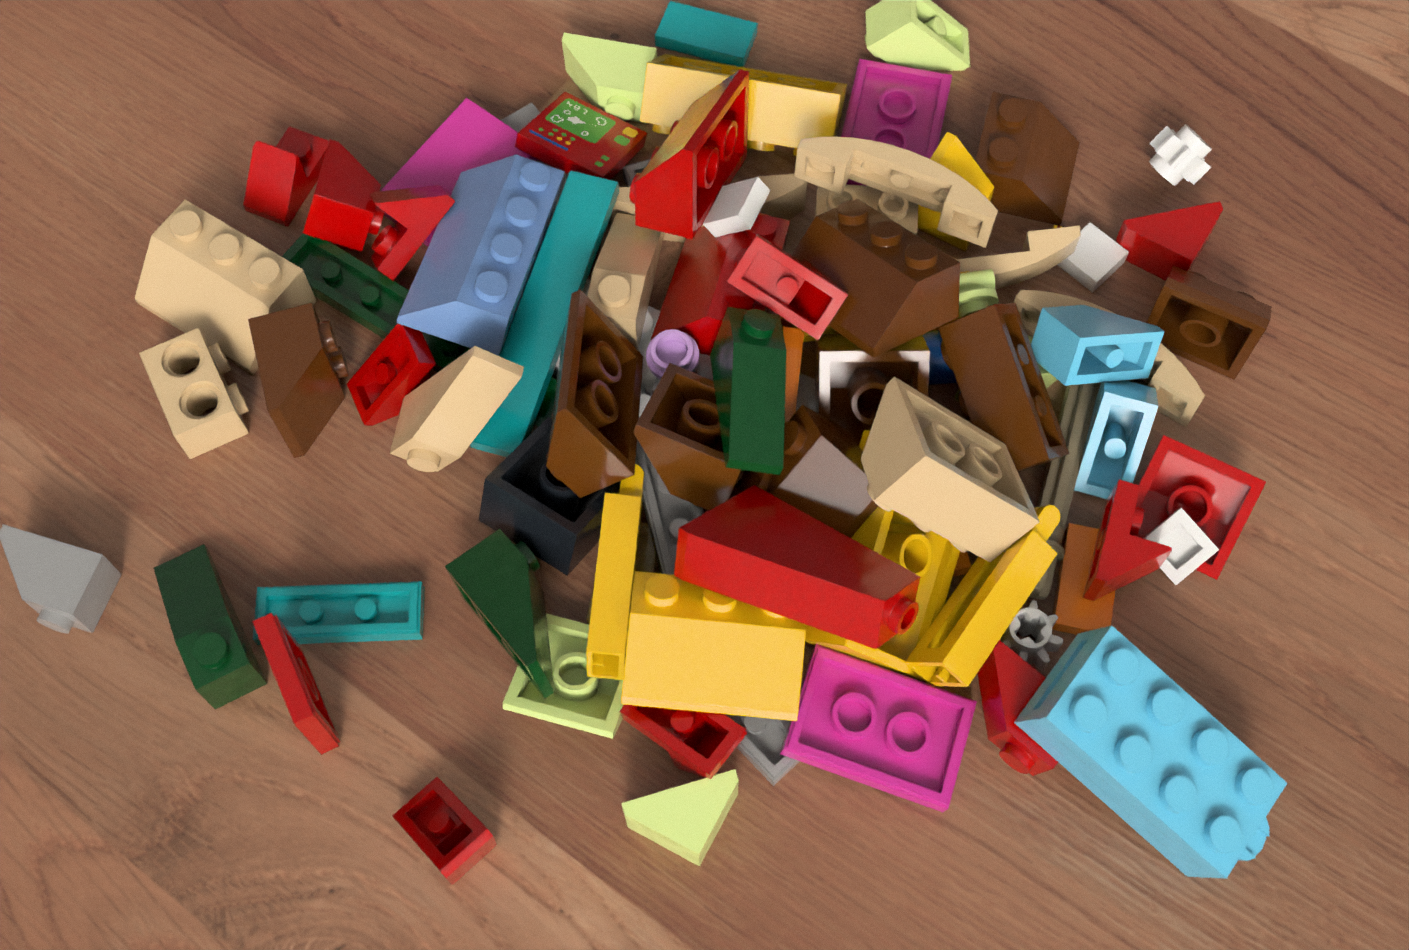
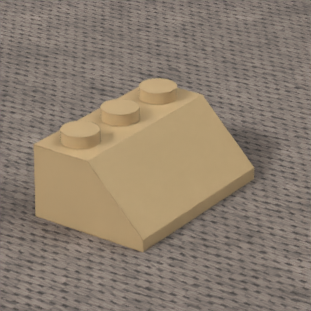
[134,200,317,375]
[861,377,1040,562]

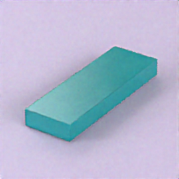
[253,581,425,645]

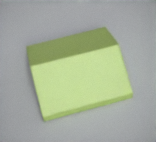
[503,613,625,739]

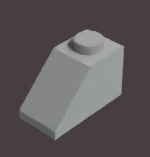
[0,524,122,634]

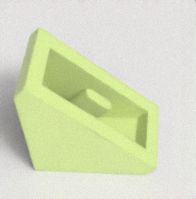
[621,769,739,866]

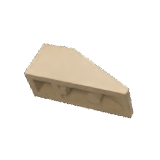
[587,213,664,350]
[390,346,524,472]

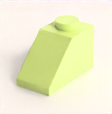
[865,0,970,71]
[562,33,657,123]

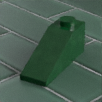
[710,307,787,475]
[445,529,554,699]
[153,544,267,710]

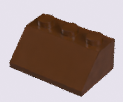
[791,198,960,358]
[546,289,644,498]

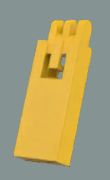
[586,464,644,680]
[905,505,1060,687]

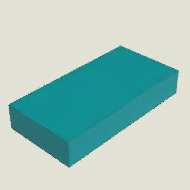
[655,1,758,67]

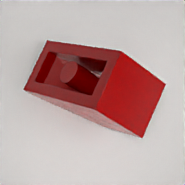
[303,139,384,252]
[977,640,1058,776]

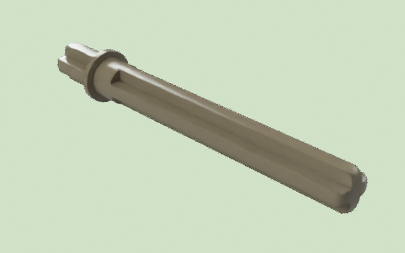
[1028,383,1100,599]

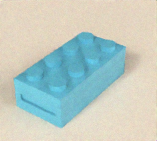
[1014,625,1287,879]

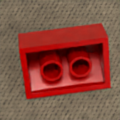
[629,69,749,239]
[651,213,791,356]

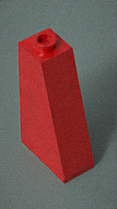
[674,485,920,649]

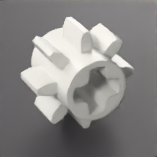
[1149,124,1212,186]
[1000,600,1063,671]

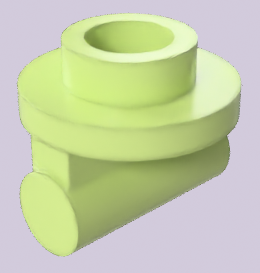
[958,269,999,319]

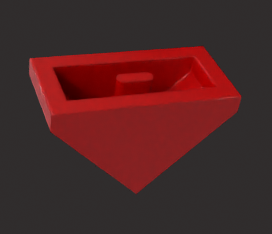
[1115,201,1223,281]

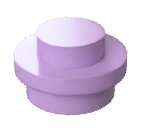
[646,329,700,379]

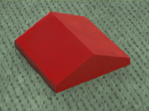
[1136,435,1266,580]

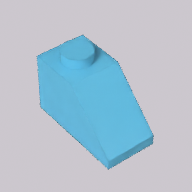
[1031,305,1165,386]
[1074,380,1159,499]

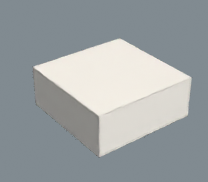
[703,177,770,237]
[1058,222,1129,293]
[1143,508,1219,585]

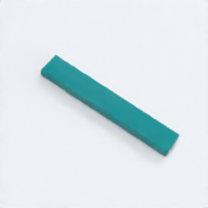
[470,171,620,457]

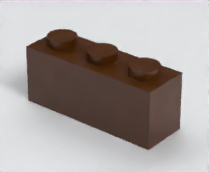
[938,303,1070,472]

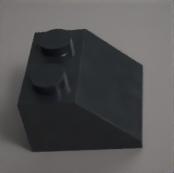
[479,417,621,576]

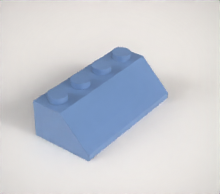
[397,154,565,356]

